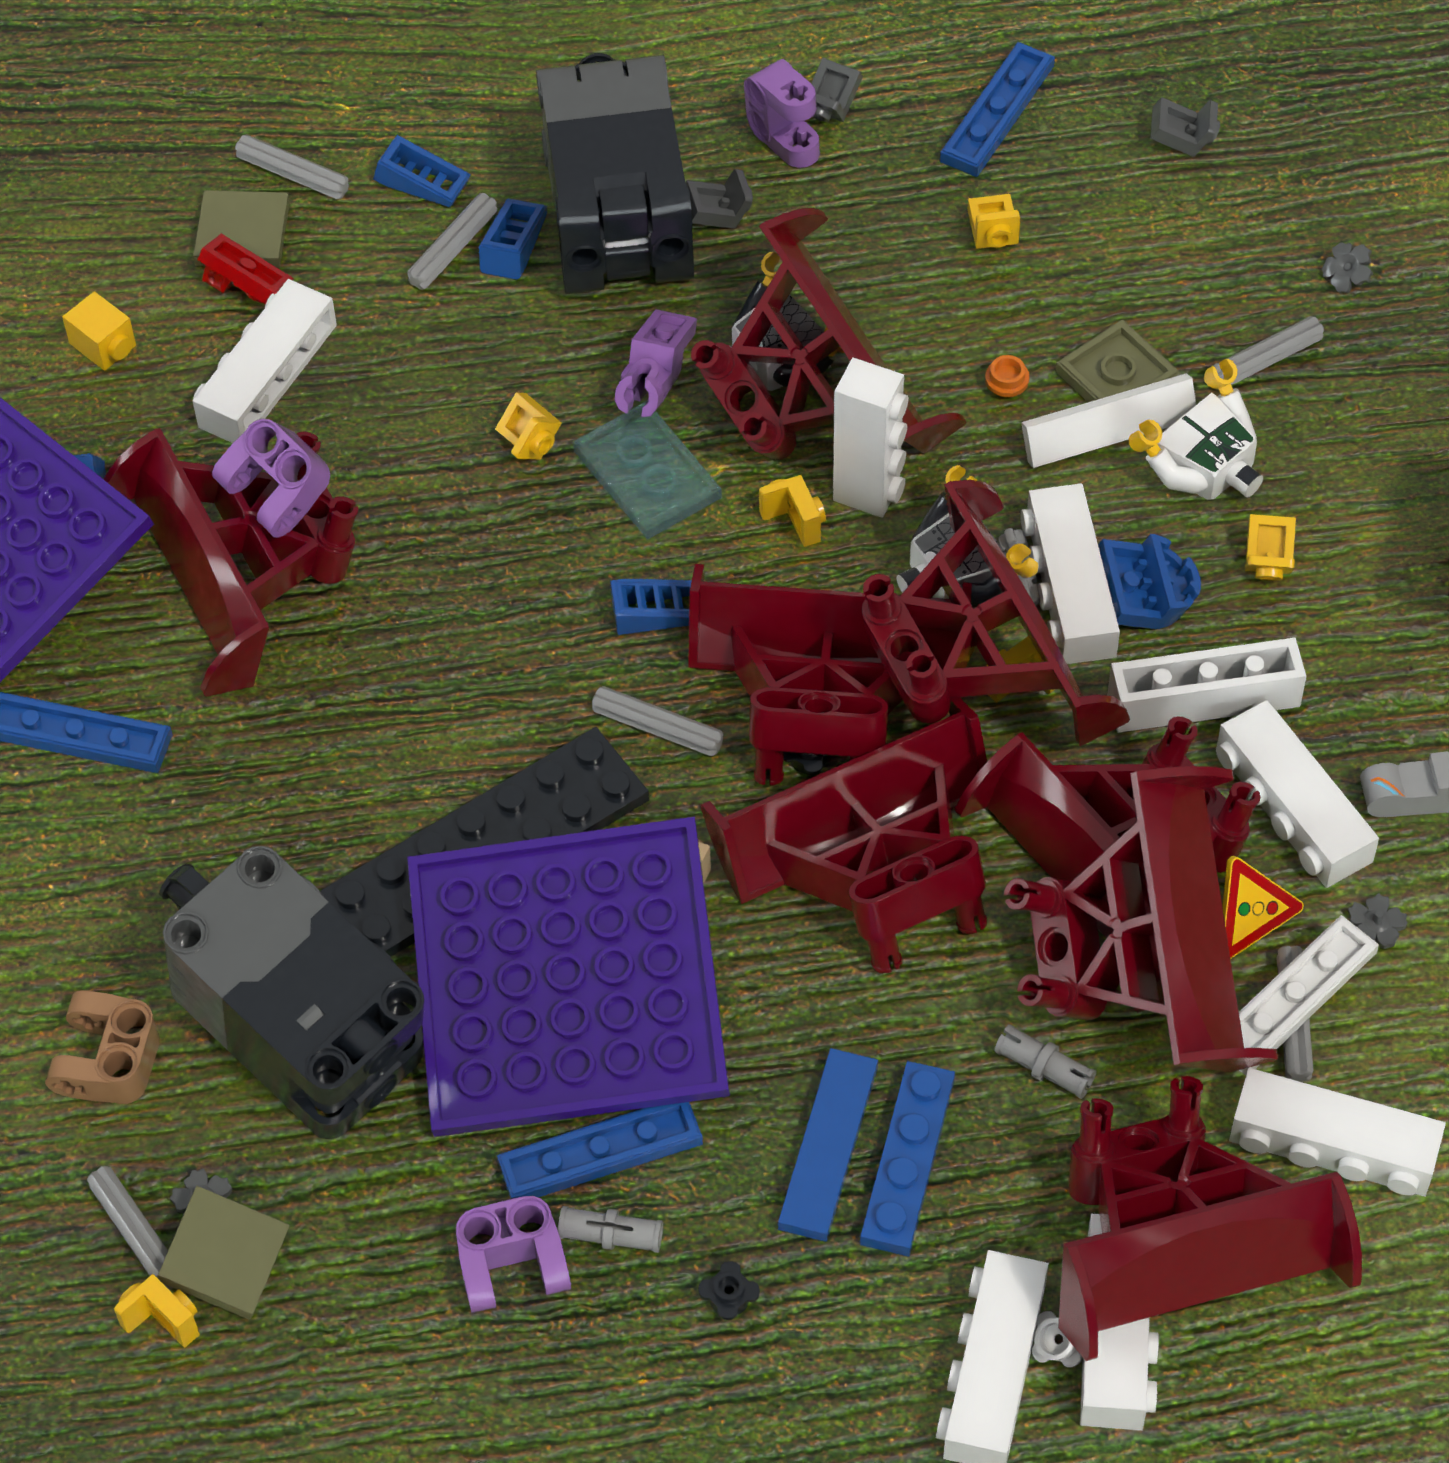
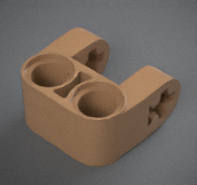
[45,990,160,1104]

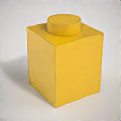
[62,291,136,371]

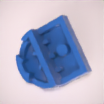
[1098,534,1201,629]

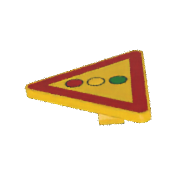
[1222,856,1304,959]

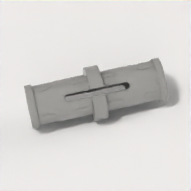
[994,1024,1096,1099]
[558,1206,663,1253]

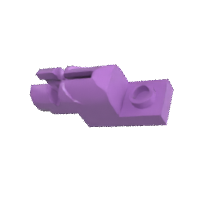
[615,309,697,417]

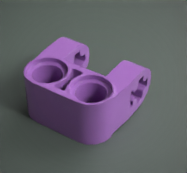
[744,59,820,168]
[212,419,330,537]
[456,1196,571,1313]

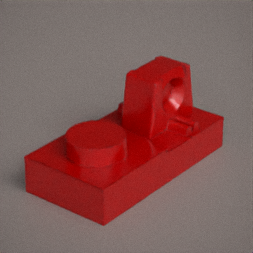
[197,233,294,305]

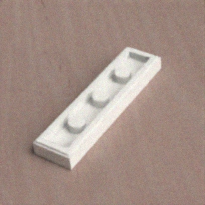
[1021,373,1196,468]
[1239,915,1379,1076]

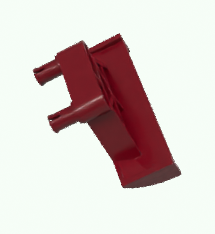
[691,208,967,460]
[104,428,359,697]
[862,479,1130,747]
[688,563,972,786]
[700,697,988,973]
[955,716,1261,1013]
[1004,766,1278,1072]
[1058,1076,1362,1361]

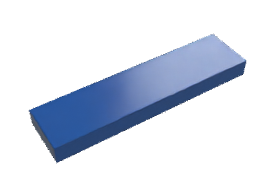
[940,42,1055,177]
[0,692,173,773]
[778,1048,878,1242]
[497,1102,703,1199]

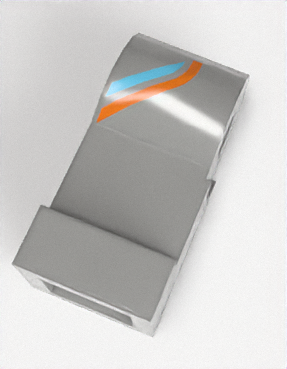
[1360,751,1449,817]

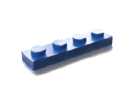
[860,1061,955,1257]

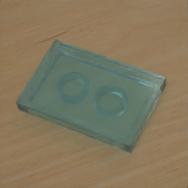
[573,401,722,540]

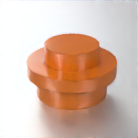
[985,355,1029,397]

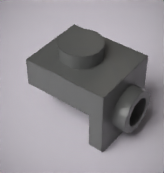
[811,58,863,122]
[1150,97,1220,157]
[687,169,753,229]

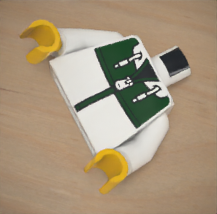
[1129,359,1263,500]

